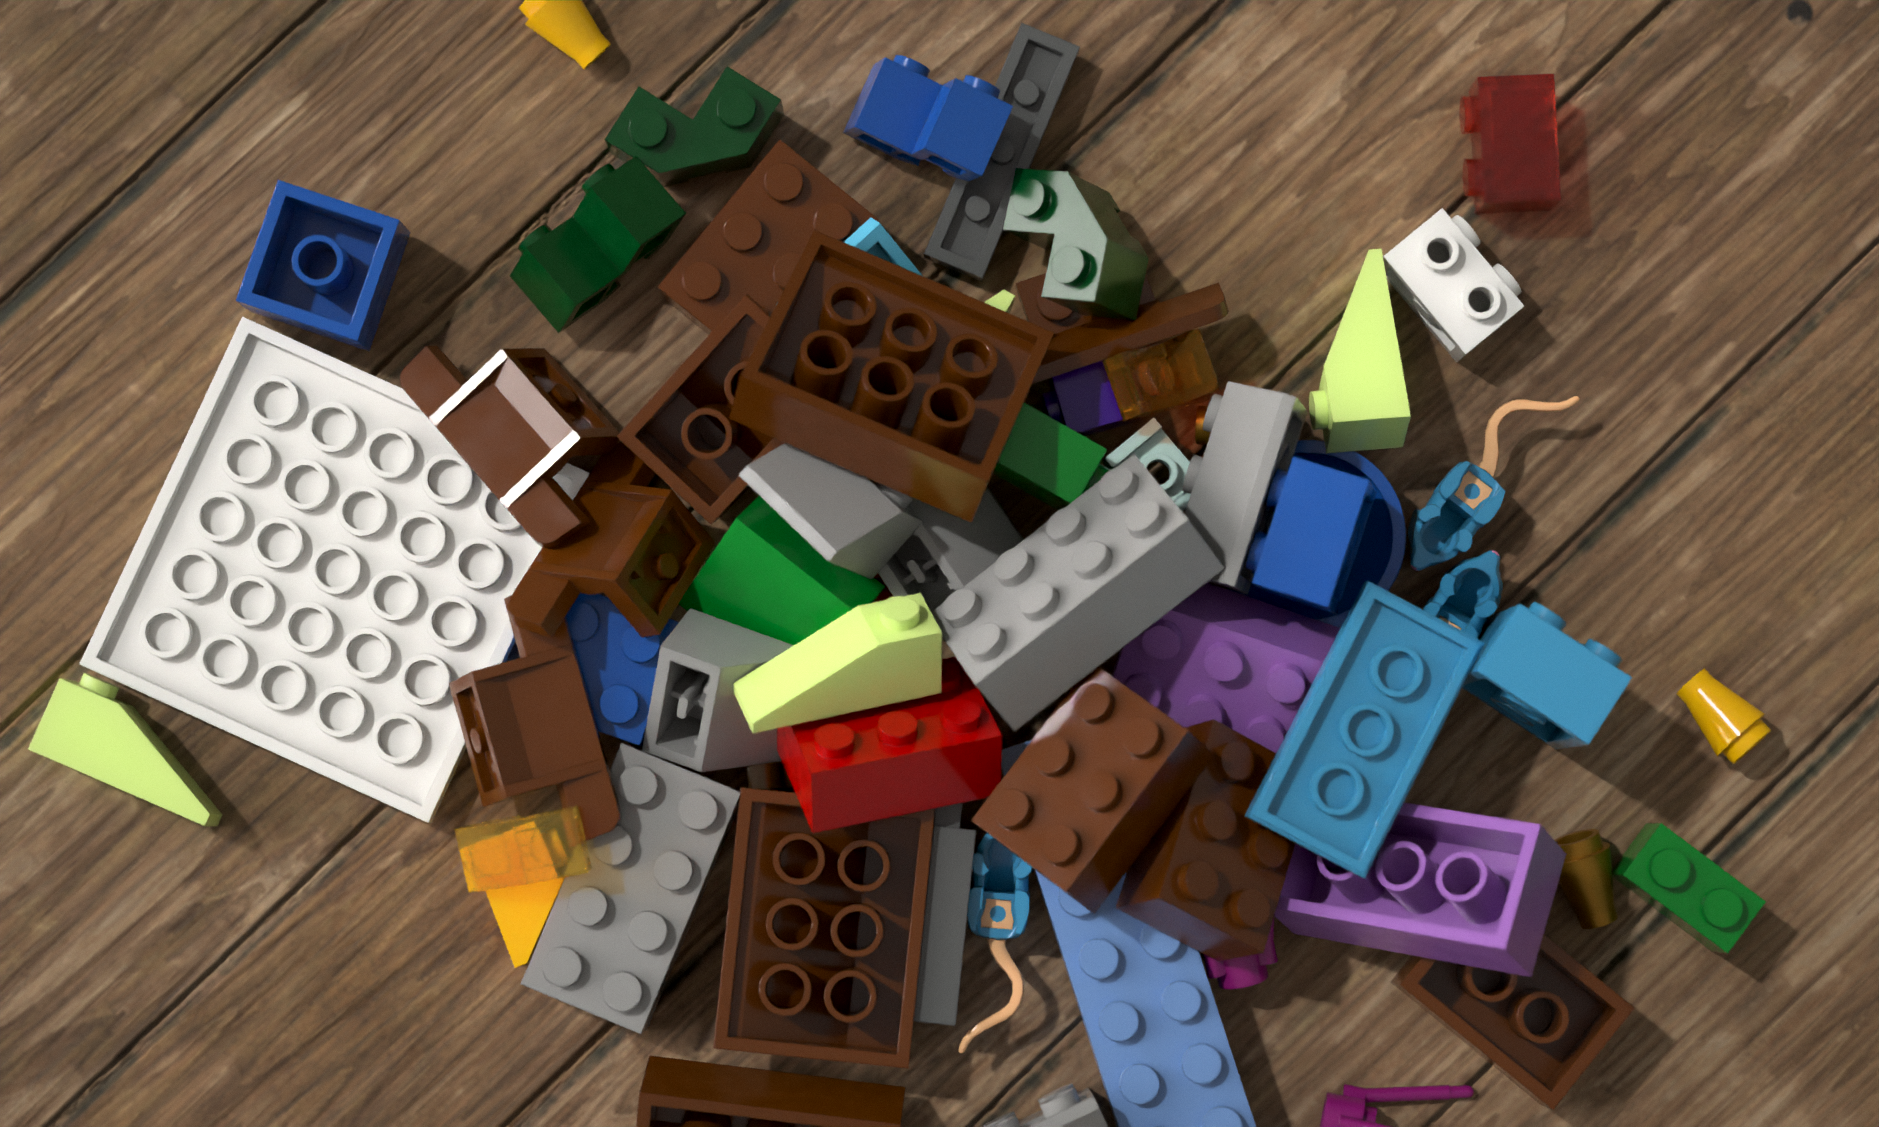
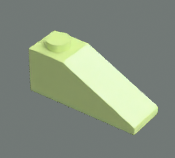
[1309,249,1411,453]
[734,593,942,733]
[28,673,223,826]

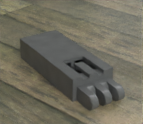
[913,803,976,1026]

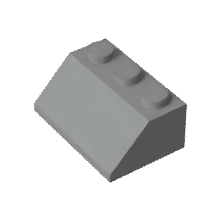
[1183,381,1308,595]

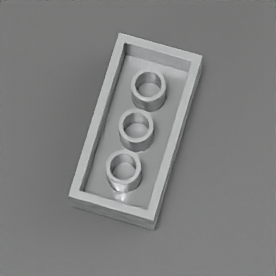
[931,454,1224,731]
[521,743,740,1034]

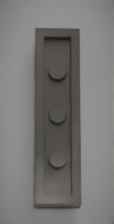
[924,23,1080,282]

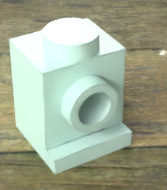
[1102,417,1191,512]

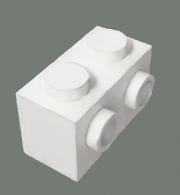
[1383,208,1524,362]

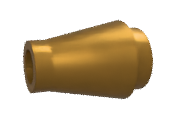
[1555,829,1618,929]

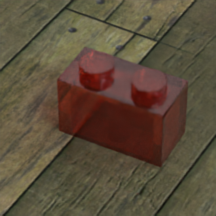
[1459,74,1561,214]

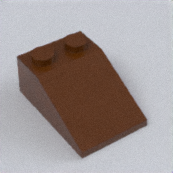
[616,294,785,525]

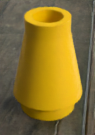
[519,0,611,70]
[1676,668,1772,764]

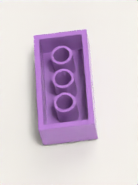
[1111,582,1340,753]
[1274,803,1566,977]

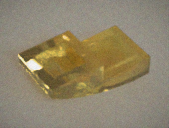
[455,805,592,893]

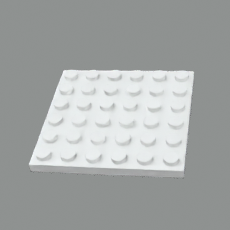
[80,317,590,823]

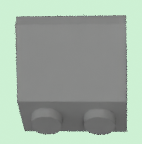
[739,443,923,579]

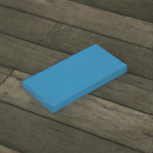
[1245,581,1484,878]

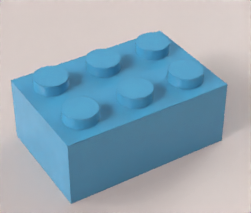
[1462,602,1632,750]

